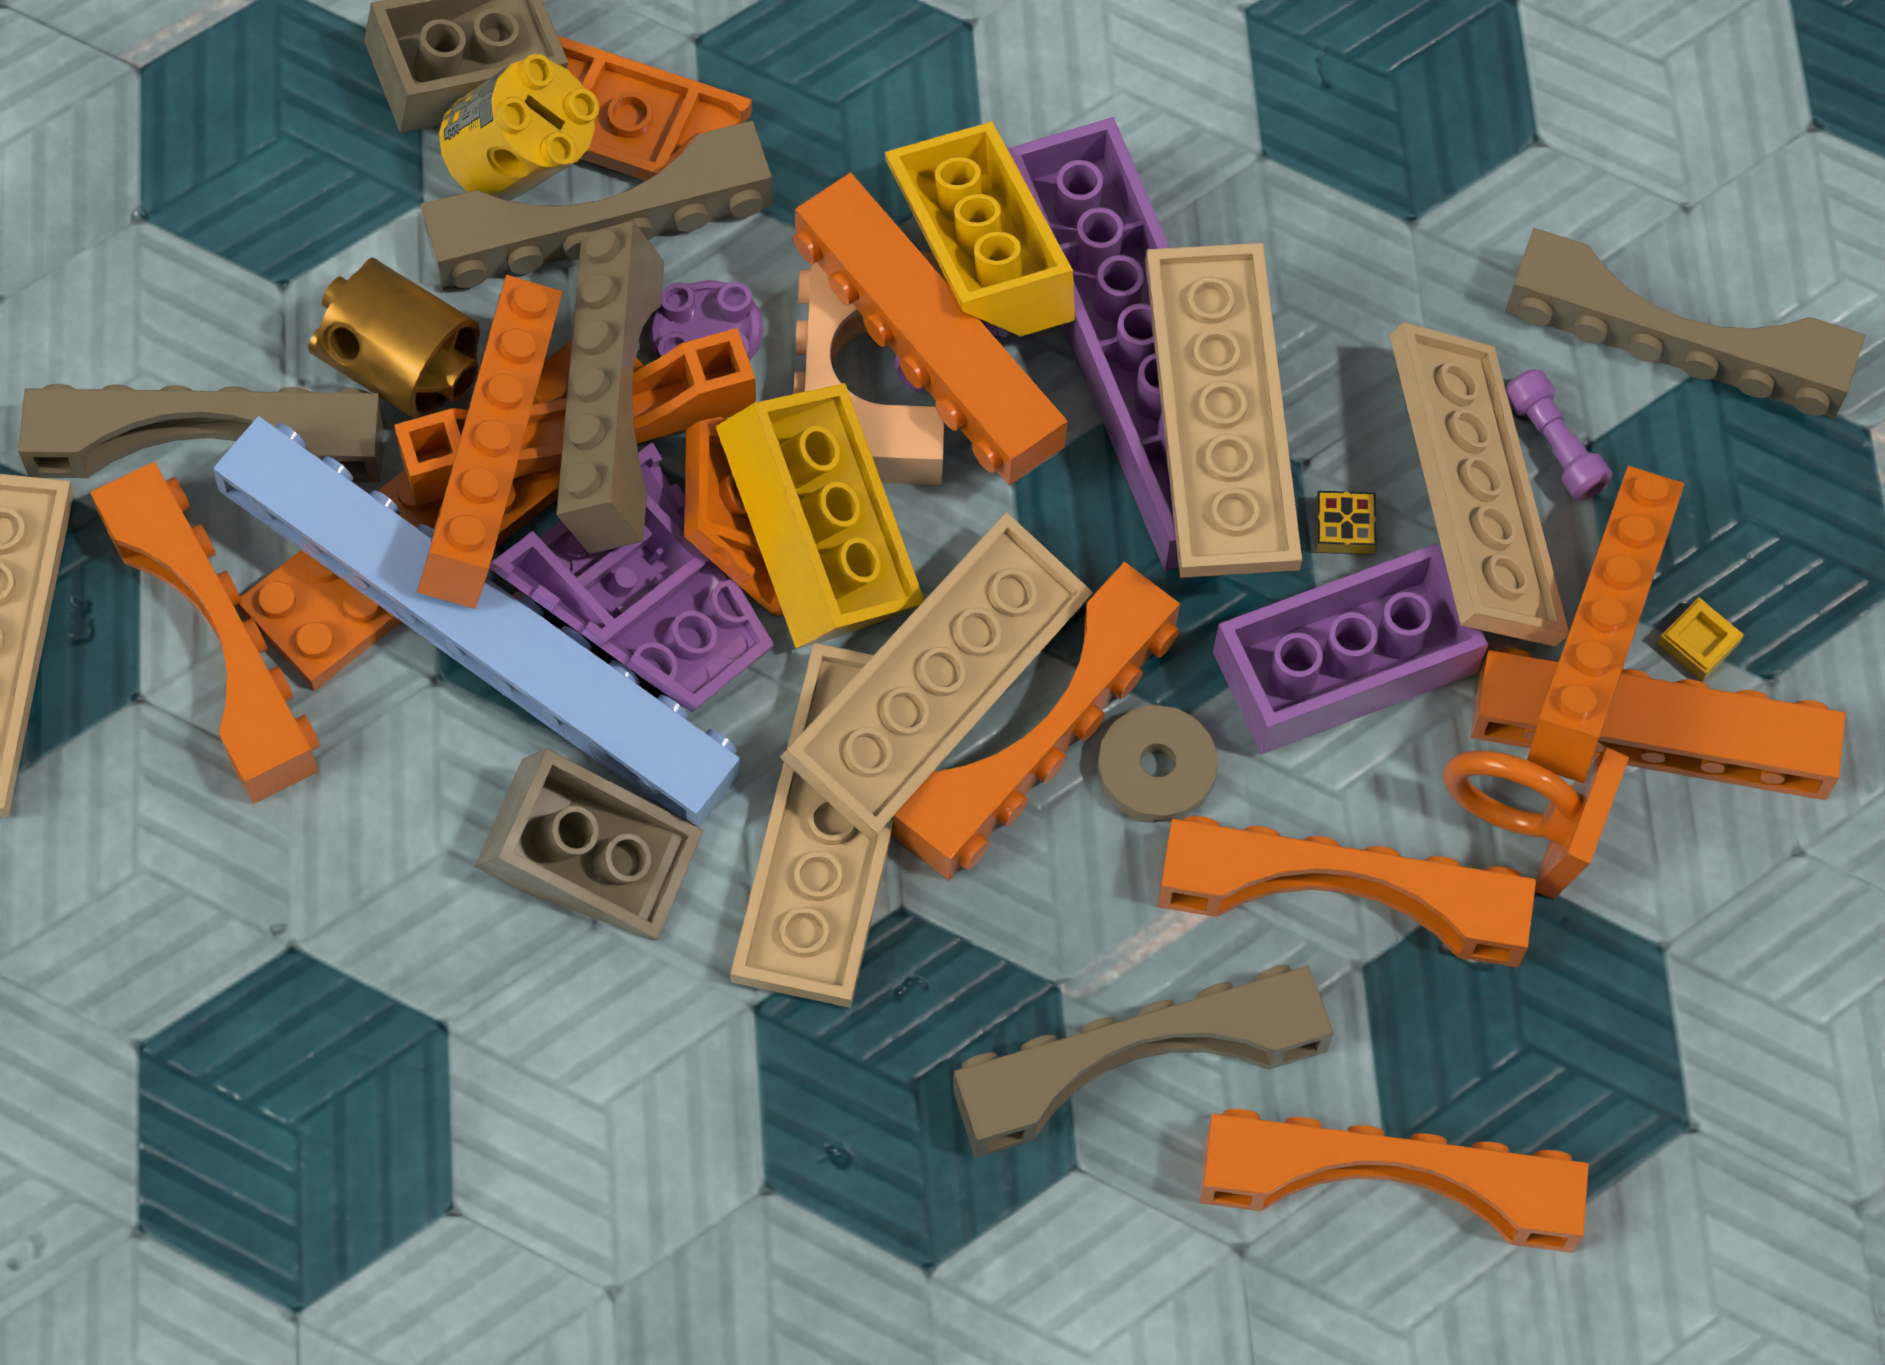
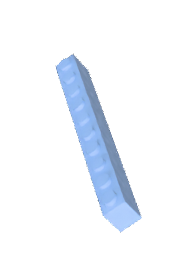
[213,415,740,828]

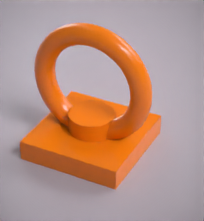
[1443,747,1629,900]

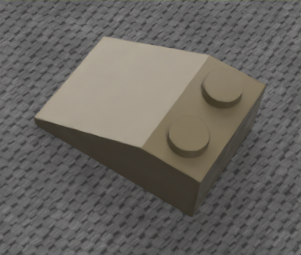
[364,0,568,133]
[474,748,704,940]

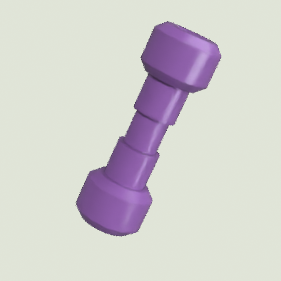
[1506,369,1612,500]

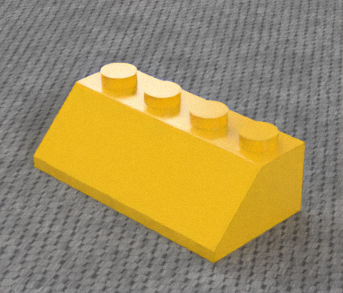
[885,121,1075,336]
[715,383,925,649]

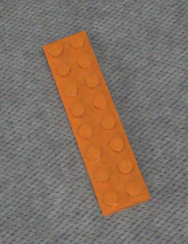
[237,340,644,691]

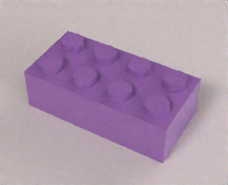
[1213,543,1488,755]

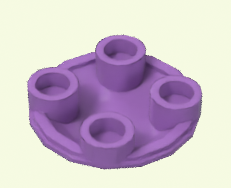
[649,280,764,361]

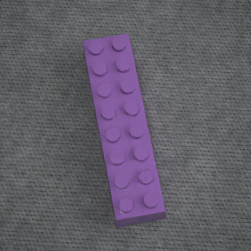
[1008,117,1179,571]

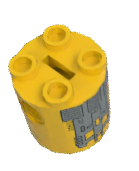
[439,53,599,200]

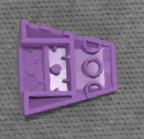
[490,442,774,713]

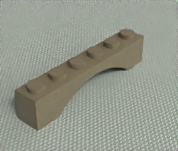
[421,120,773,290]
[557,221,664,554]
[1505,227,1865,419]
[18,384,385,483]
[953,965,1334,1158]

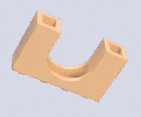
[793,252,948,485]

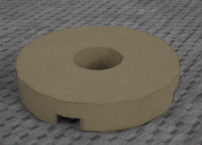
[1098,705,1218,823]

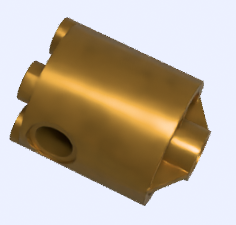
[308,257,480,419]

